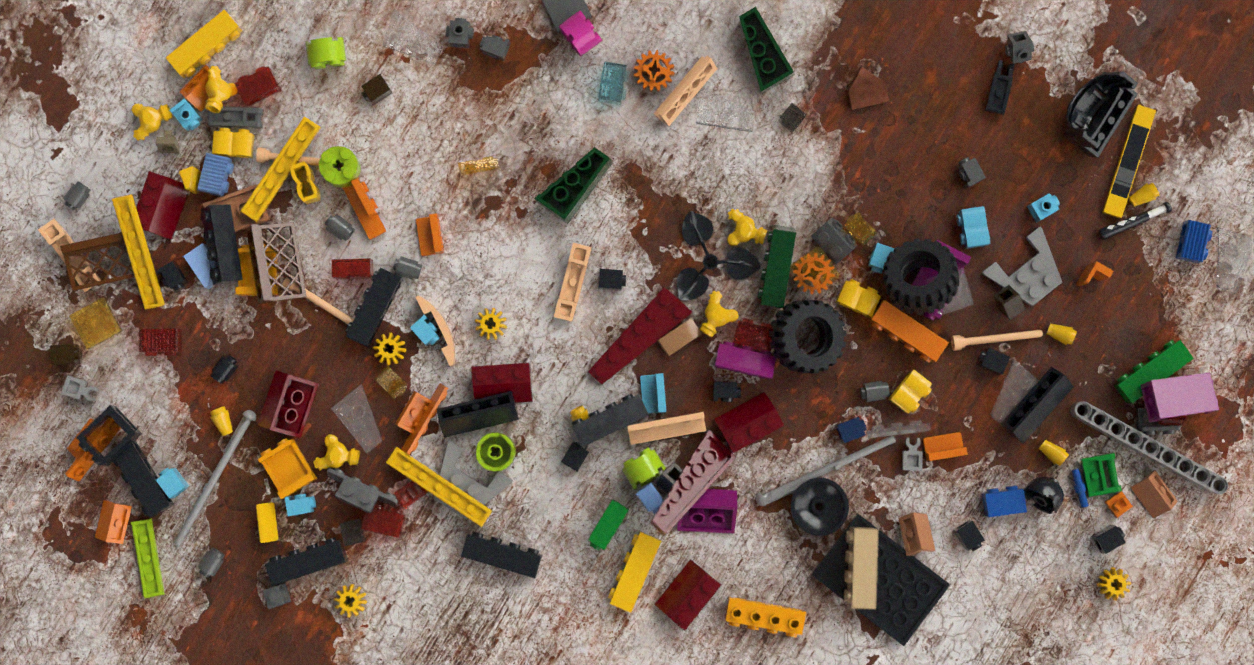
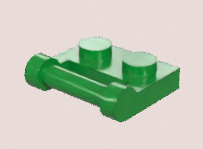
[1080,453,1122,497]

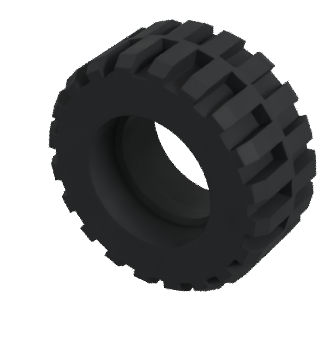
[883,239,959,315]
[769,300,847,374]

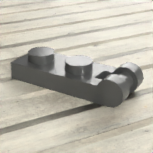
[208,107,263,129]

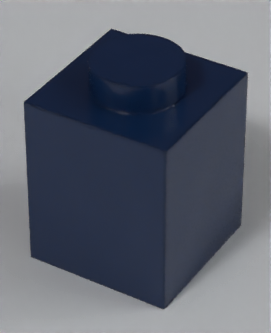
[835,417,867,443]

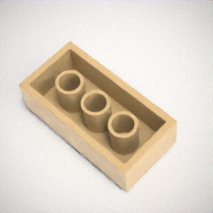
[844,527,878,609]

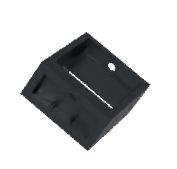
[76,405,142,466]

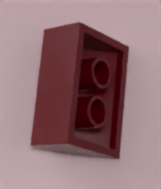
[136,171,189,240]
[471,363,533,403]
[258,370,319,438]
[714,392,785,453]
[654,559,721,630]

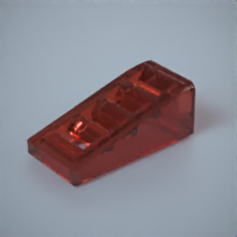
[393,481,429,510]

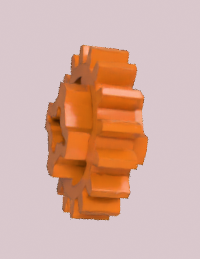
[634,50,675,92]
[793,253,835,294]

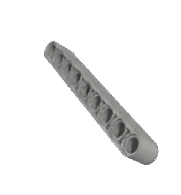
[1070,401,1228,494]

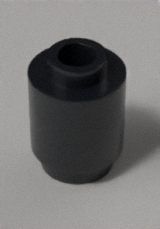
[210,354,238,384]

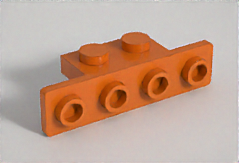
[339,170,386,240]
[395,383,448,455]
[65,417,121,481]

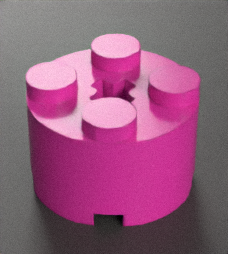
[559,10,602,57]

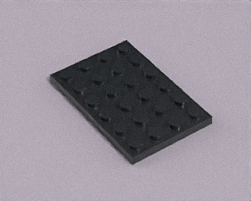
[811,513,951,646]

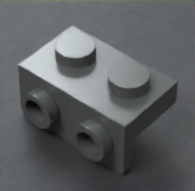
[811,218,857,264]

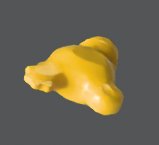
[205,66,238,113]
[131,103,173,141]
[727,209,767,246]
[699,291,739,338]
[313,434,360,471]

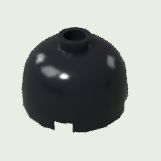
[1024,477,1064,514]

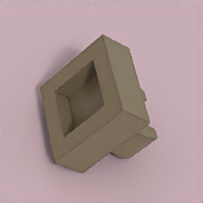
[156,130,180,153]

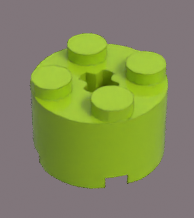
[305,37,347,69]
[319,146,361,188]
[476,433,516,471]
[622,448,666,490]

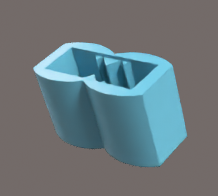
[957,206,990,249]

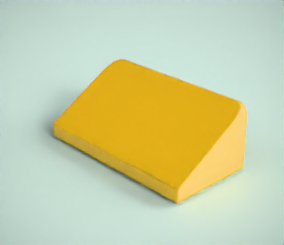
[179,166,201,194]
[256,502,278,543]

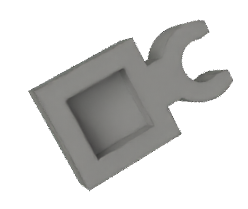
[61,375,99,401]
[902,438,923,471]

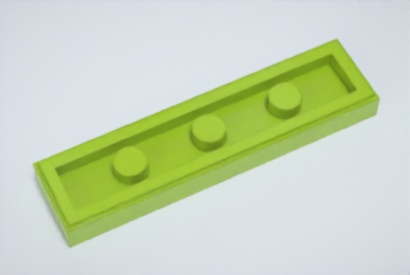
[131,518,165,598]

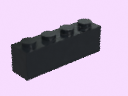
[200,204,243,285]
[345,267,403,348]
[1001,367,1074,444]
[437,391,519,438]
[568,394,649,450]
[113,440,174,518]
[461,531,542,578]
[265,537,348,586]

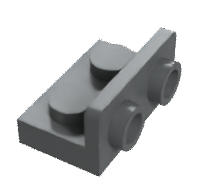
[1136,408,1181,435]

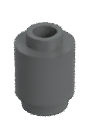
[63,181,91,210]
[325,214,355,241]
[393,256,422,280]
[860,381,890,402]
[198,548,225,578]

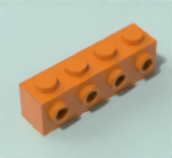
[869,300,949,363]

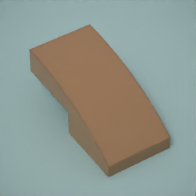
[658,318,702,356]

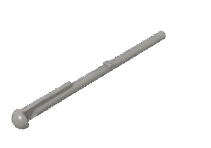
[174,410,256,546]
[755,435,896,506]

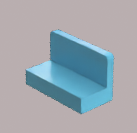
[640,373,666,414]

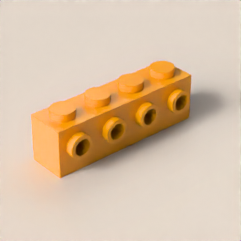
[725,596,806,637]

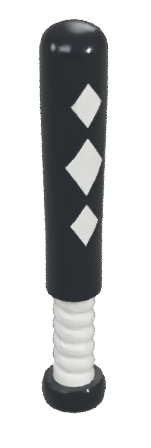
[1098,202,1172,240]

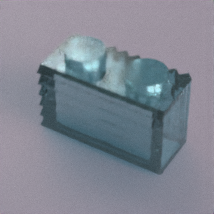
[598,61,630,105]

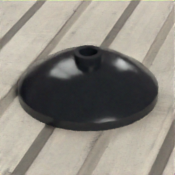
[791,478,849,536]

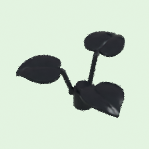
[677,211,761,300]

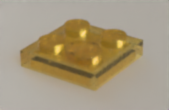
[69,297,123,350]

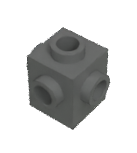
[446,18,474,48]
[1005,31,1034,64]

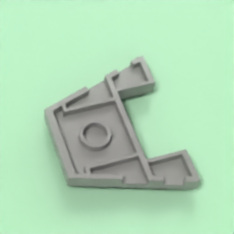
[982,226,1062,306]
[434,440,513,519]

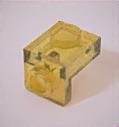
[845,212,877,246]
[375,365,407,399]

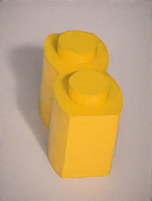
[212,128,254,158]
[291,161,321,205]
[835,279,881,318]
[888,369,932,414]

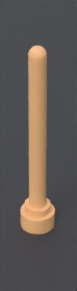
[256,147,343,168]
[282,275,354,324]
[951,330,1043,351]

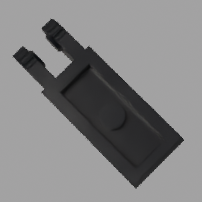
[985,60,1014,115]

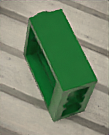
[588,499,629,551]

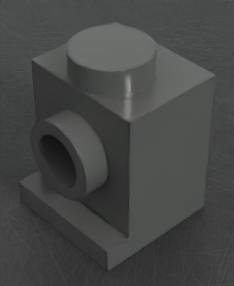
[480,35,511,61]
[958,157,986,189]
[263,583,291,609]

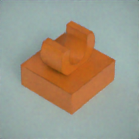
[1105,491,1133,518]

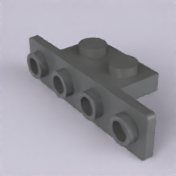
[327,468,399,514]

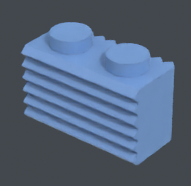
[197,153,234,197]
[636,482,663,514]

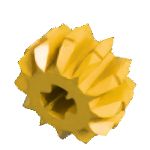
[475,308,507,340]
[373,333,406,366]
[1097,567,1131,601]
[334,584,367,618]

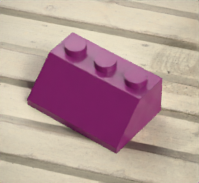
[713,341,776,380]
[677,489,738,534]

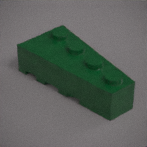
[739,6,794,94]
[534,147,612,224]
[757,224,797,308]

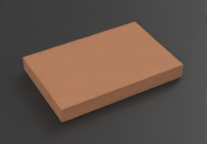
[203,184,270,233]

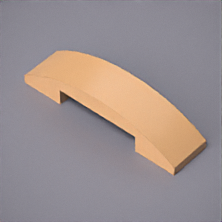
[38,218,101,292]
[554,243,592,321]
[416,296,456,367]

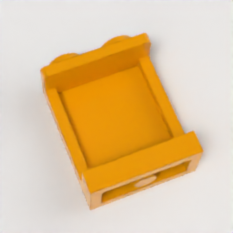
[235,244,278,296]
[257,438,317,499]

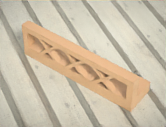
[654,56,718,126]
[627,412,706,445]

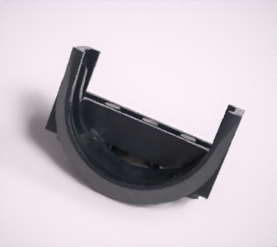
[1063,71,1138,158]

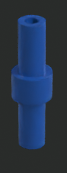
[1071,469,1089,508]

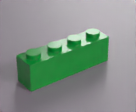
[1113,340,1194,404]

